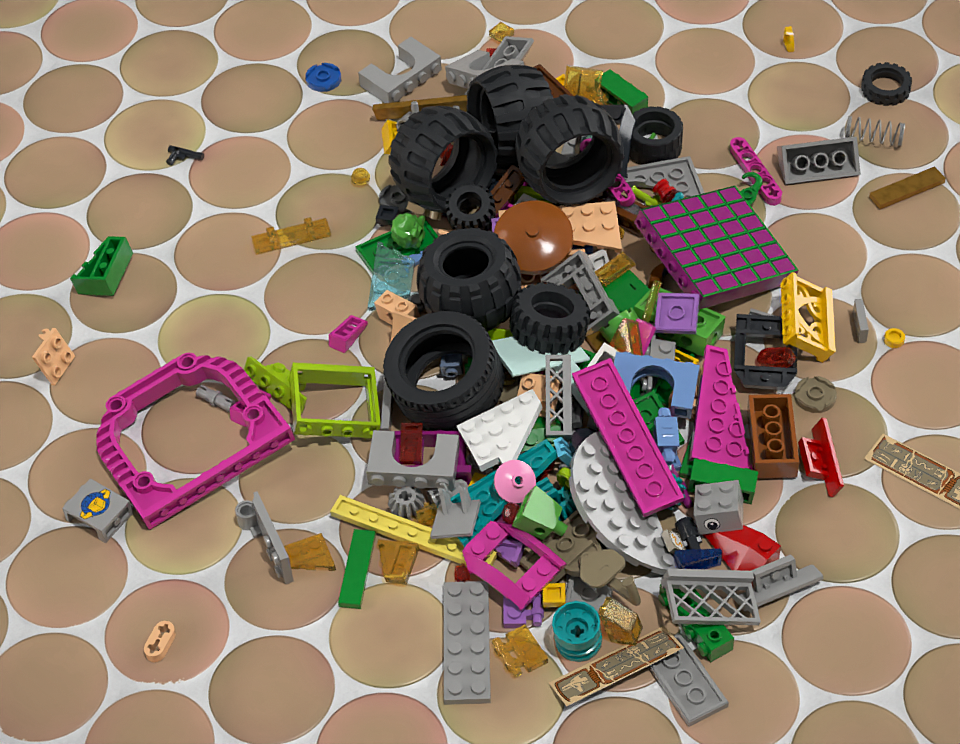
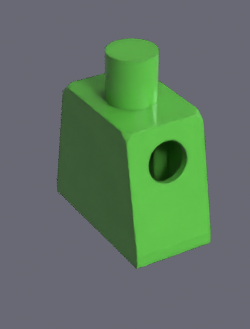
[512,485,568,539]

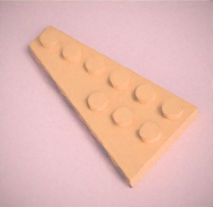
[498,201,622,254]

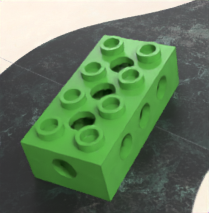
[634,285,726,357]

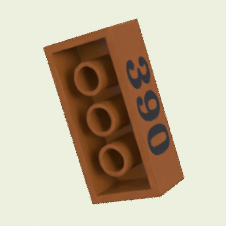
[747,394,799,478]

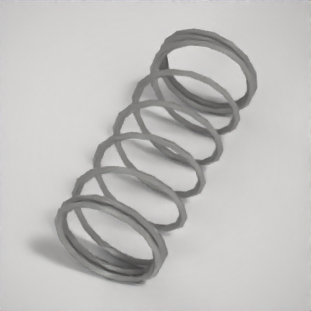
[845,115,905,147]

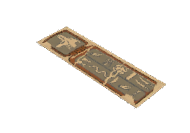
[864,434,960,509]
[549,626,684,706]

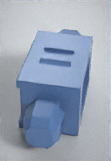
[653,408,680,465]

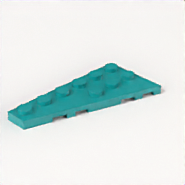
[436,439,558,547]

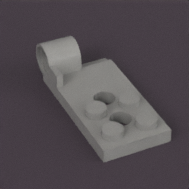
[235,491,294,584]

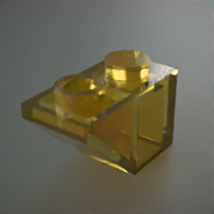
[599,597,643,646]

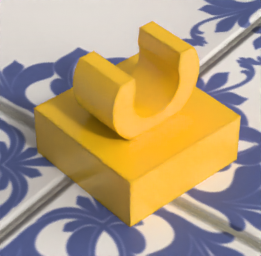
[543,583,566,608]

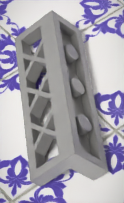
[545,355,572,442]

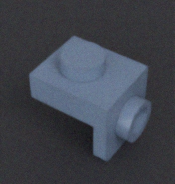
[440,353,463,377]

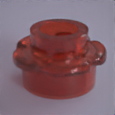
[454,563,470,583]

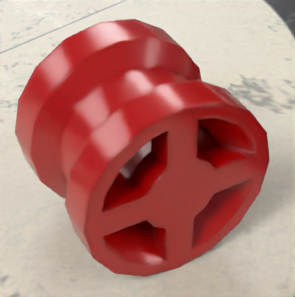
[652,179,677,203]

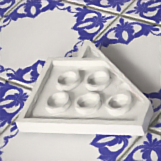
[457,389,543,472]

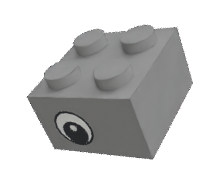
[694,480,744,534]

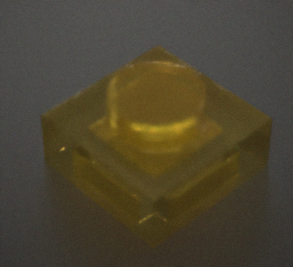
[489,22,514,43]

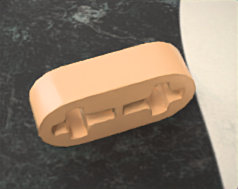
[144,621,176,662]

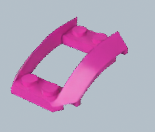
[462,521,567,611]

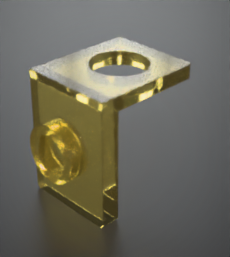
[412,502,437,527]

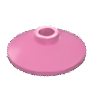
[494,460,536,504]

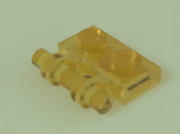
[492,625,548,678]

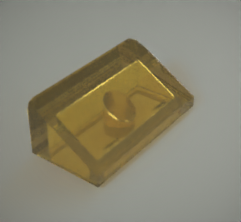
[595,252,636,287]

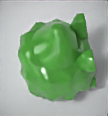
[391,213,425,249]

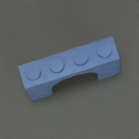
[614,352,700,419]

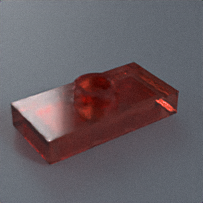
[400,423,423,465]

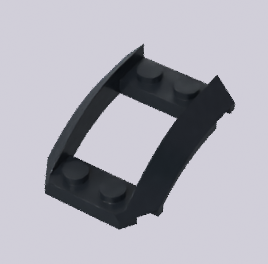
[574,105,637,178]
[734,314,797,390]

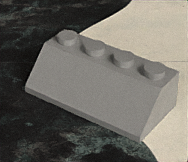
[777,137,861,184]

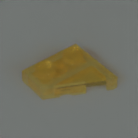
[284,533,336,571]
[377,539,419,585]

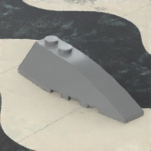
[464,36,534,95]

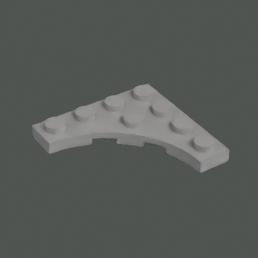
[619,156,704,198]

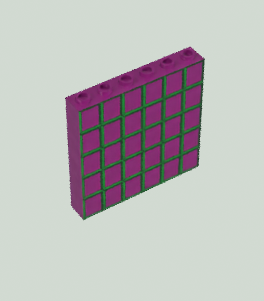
[634,185,799,310]

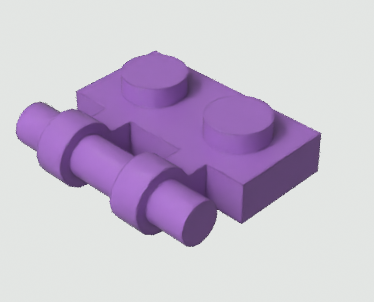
[503,591,544,628]

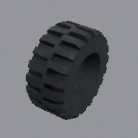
[509,282,591,355]

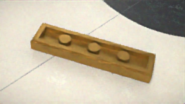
[869,166,946,209]

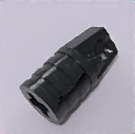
[675,517,702,558]

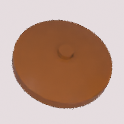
[494,200,573,275]

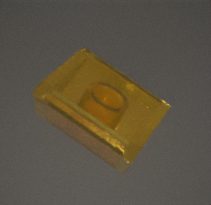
[564,65,603,104]

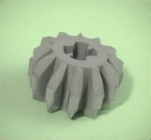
[388,487,425,520]

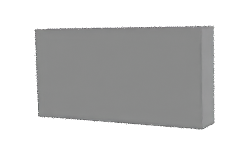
[853,299,869,343]

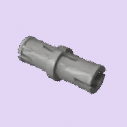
[196,385,237,413]

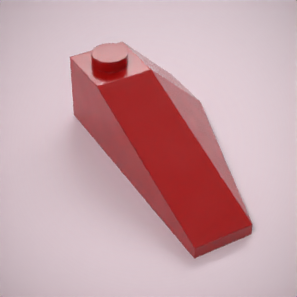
[696,525,781,588]

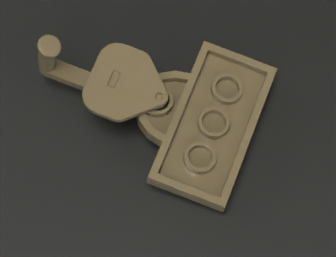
[520,510,641,606]

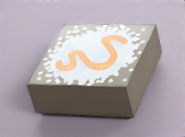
[661,529,687,556]

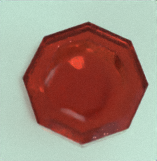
[501,502,520,525]

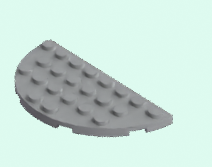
[569,431,678,575]

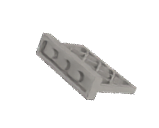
[660,568,761,625]

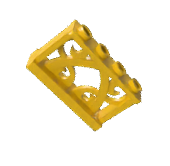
[780,272,836,363]

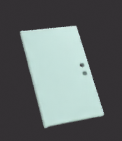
[492,336,590,377]

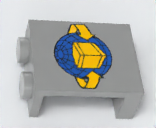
[62,478,133,543]

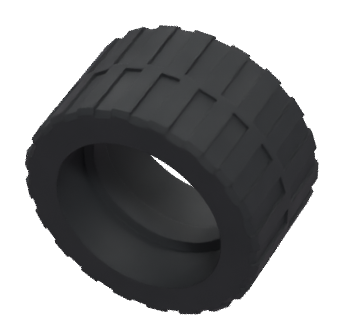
[629,106,683,165]

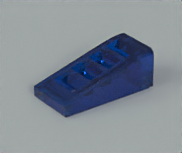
[674,548,722,569]

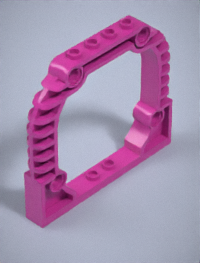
[96,352,295,530]

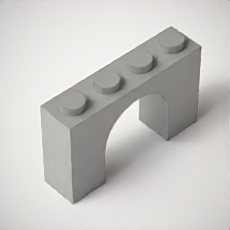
[358,37,442,103]
[445,50,524,89]
[366,430,460,489]

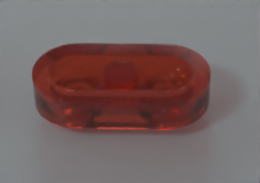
[757,347,796,368]

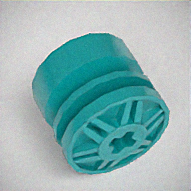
[552,601,603,662]

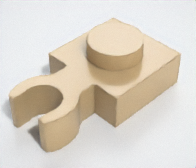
[406,202,443,220]

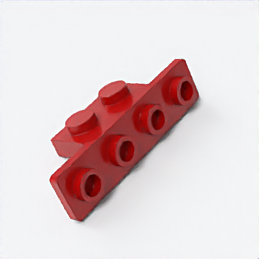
[798,417,844,497]

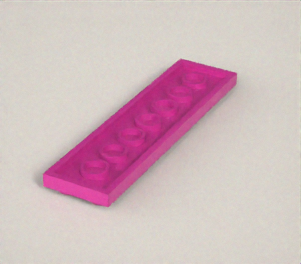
[572,358,684,517]

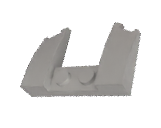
[541,250,620,336]

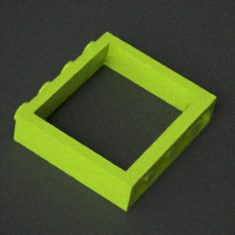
[290,362,381,439]

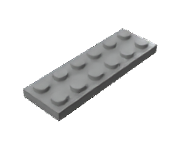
[444,581,491,705]

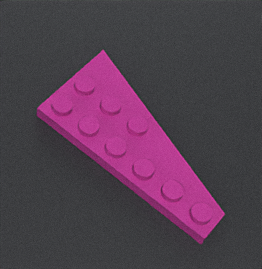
[689,345,753,470]

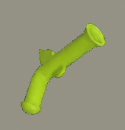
[631,185,662,206]

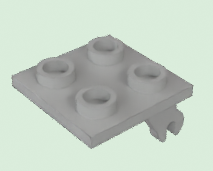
[430,481,481,539]

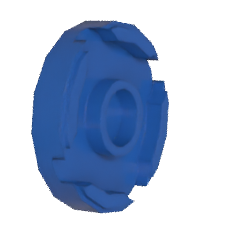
[305,63,342,92]

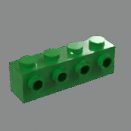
[658,584,734,663]

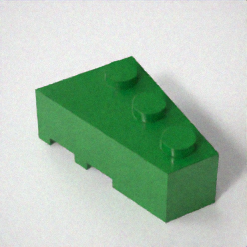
[70,236,133,296]

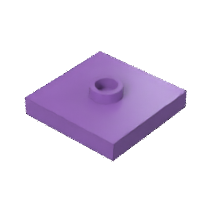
[655,293,700,334]

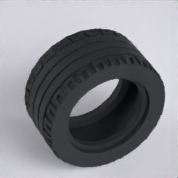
[383,311,505,431]

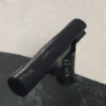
[166,145,204,165]

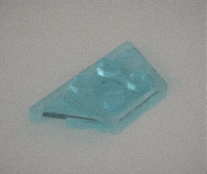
[368,242,415,311]

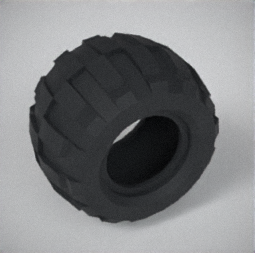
[416,228,521,332]

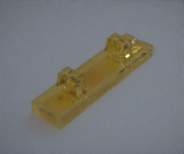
[251,217,331,255]

